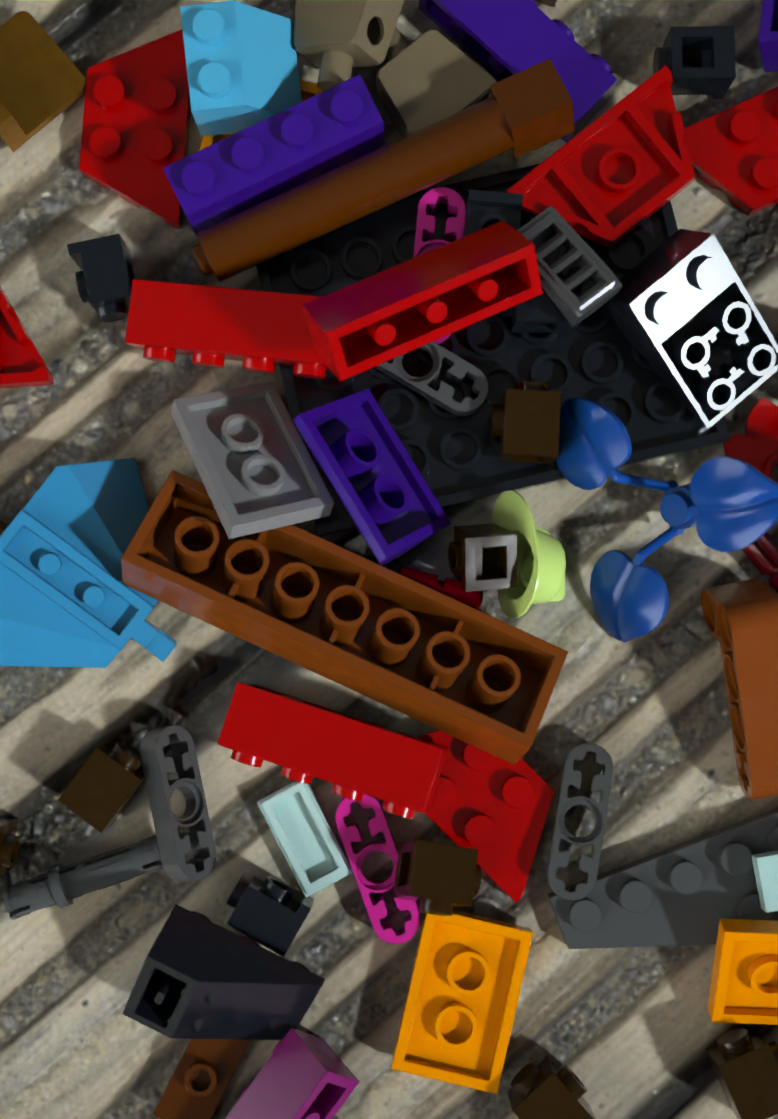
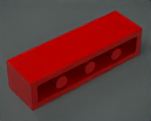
[302,221,543,382]
[125,279,331,379]
[217,682,449,819]

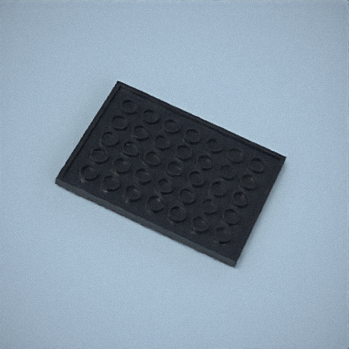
[256,164,730,537]

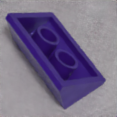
[293,388,451,566]

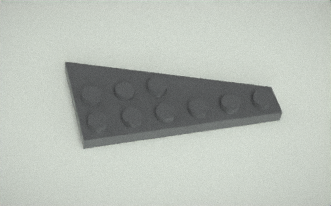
[547,808,778,949]

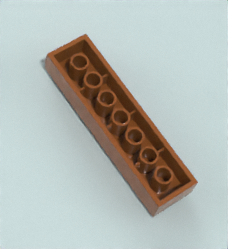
[121,470,568,765]

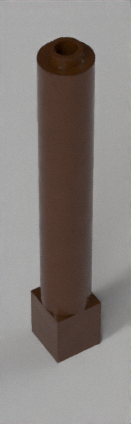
[192,58,575,282]

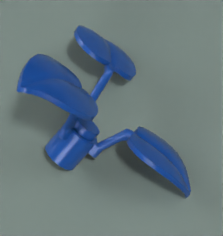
[556,397,778,643]

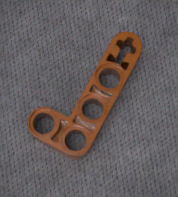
[701,578,778,801]

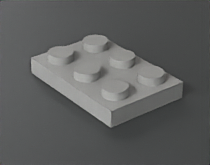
[171,381,334,539]

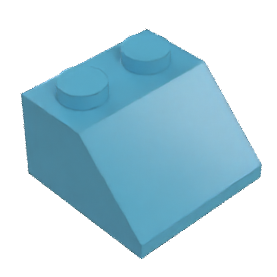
[180,0,302,137]

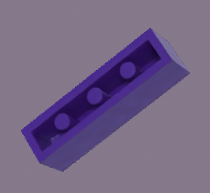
[419,0,618,143]
[163,74,384,236]

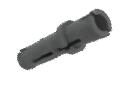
[2,835,163,920]

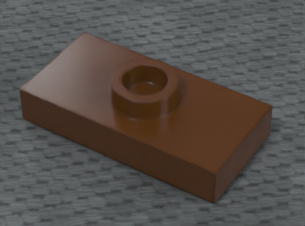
[153,1039,250,1119]

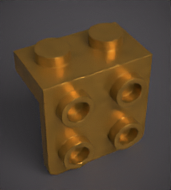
[0,11,86,153]

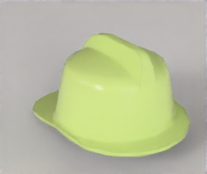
[491,490,566,618]

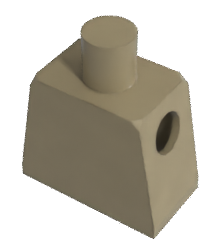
[294,0,404,91]
[376,27,497,138]

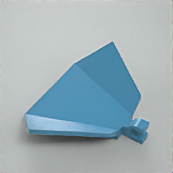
[0,458,176,668]

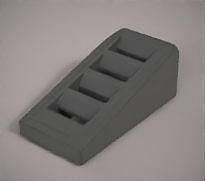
[517,205,623,327]

